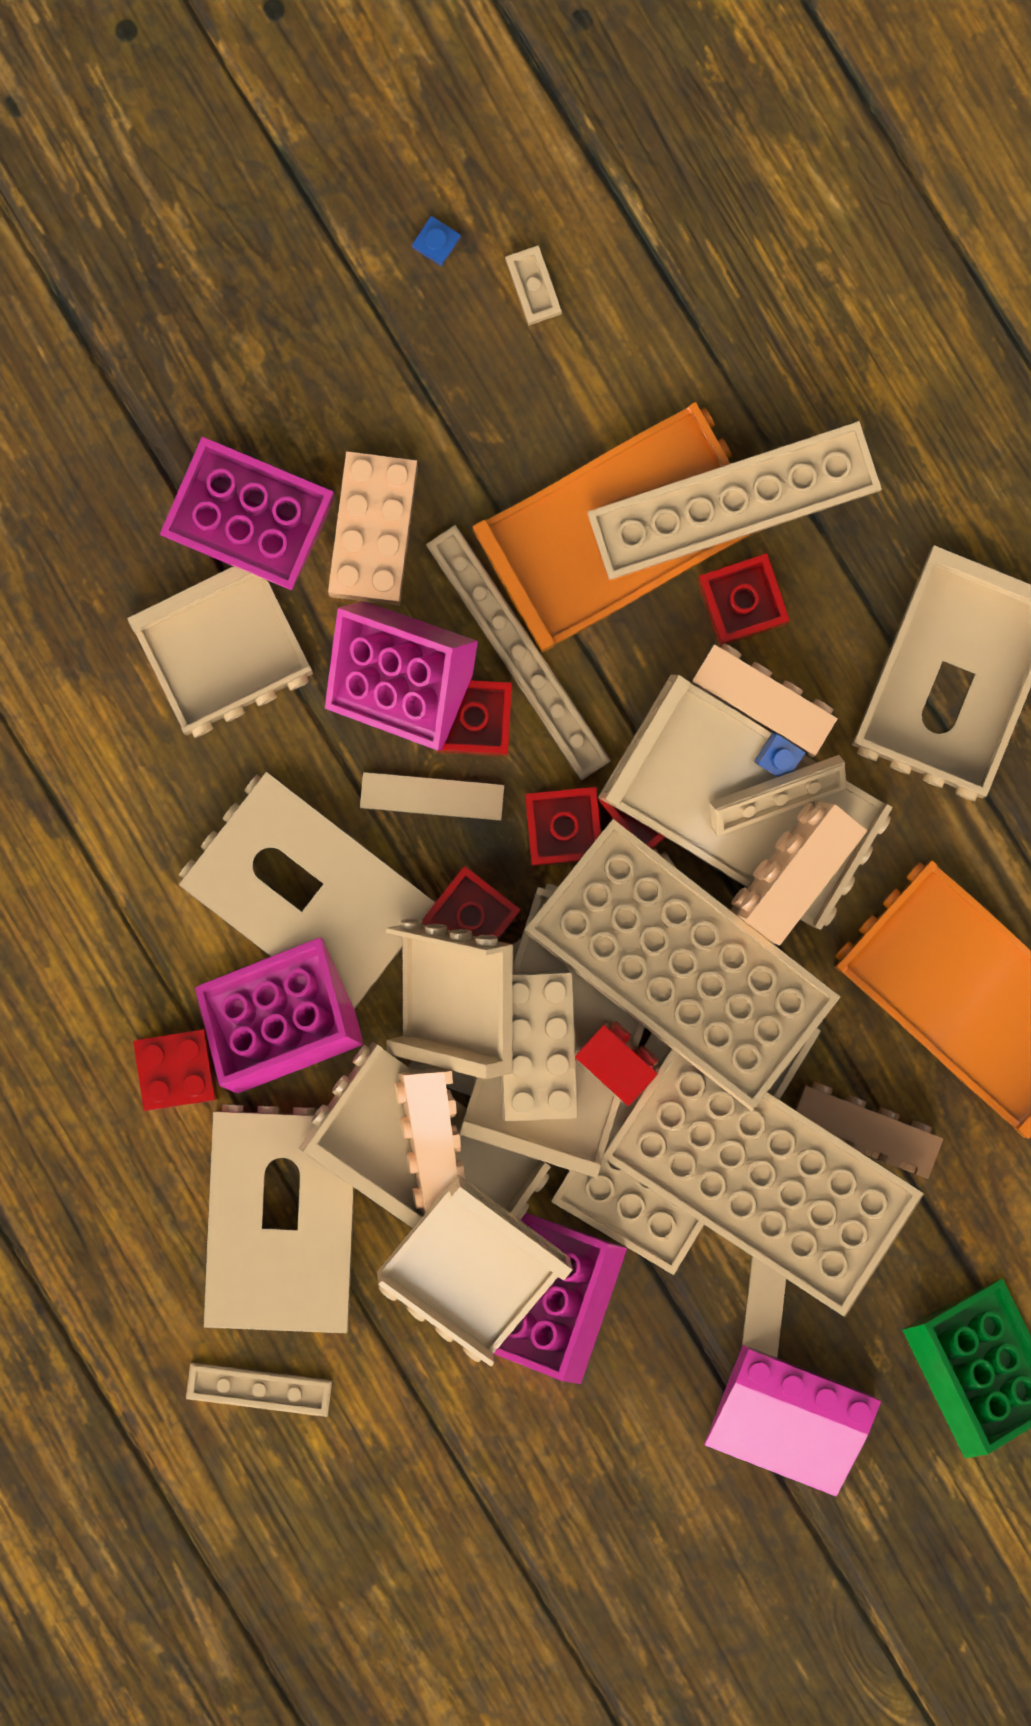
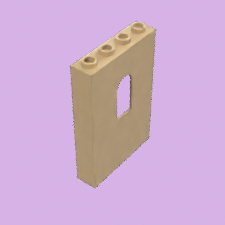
[851,545,1031,801]
[179,772,435,1009]
[204,1104,355,1333]

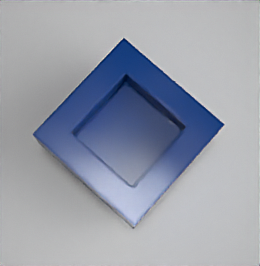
[412,216,461,267]
[754,732,806,777]

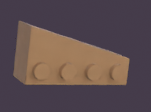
[794,1081,943,1179]

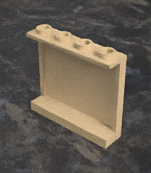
[127,566,313,738]
[386,919,513,1079]
[377,1175,573,1366]

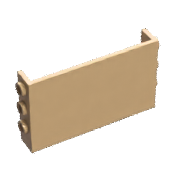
[298,1042,551,1228]

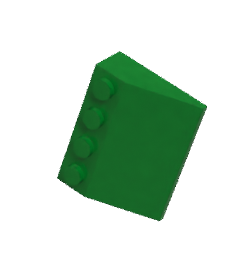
[902,1278,1031,1459]

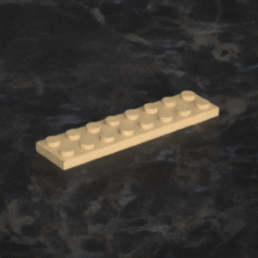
[587,421,882,580]

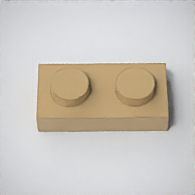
[505,245,562,326]

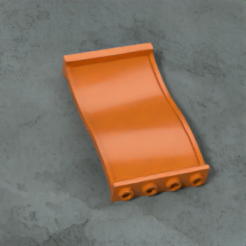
[472,402,762,653]
[834,860,1031,1139]

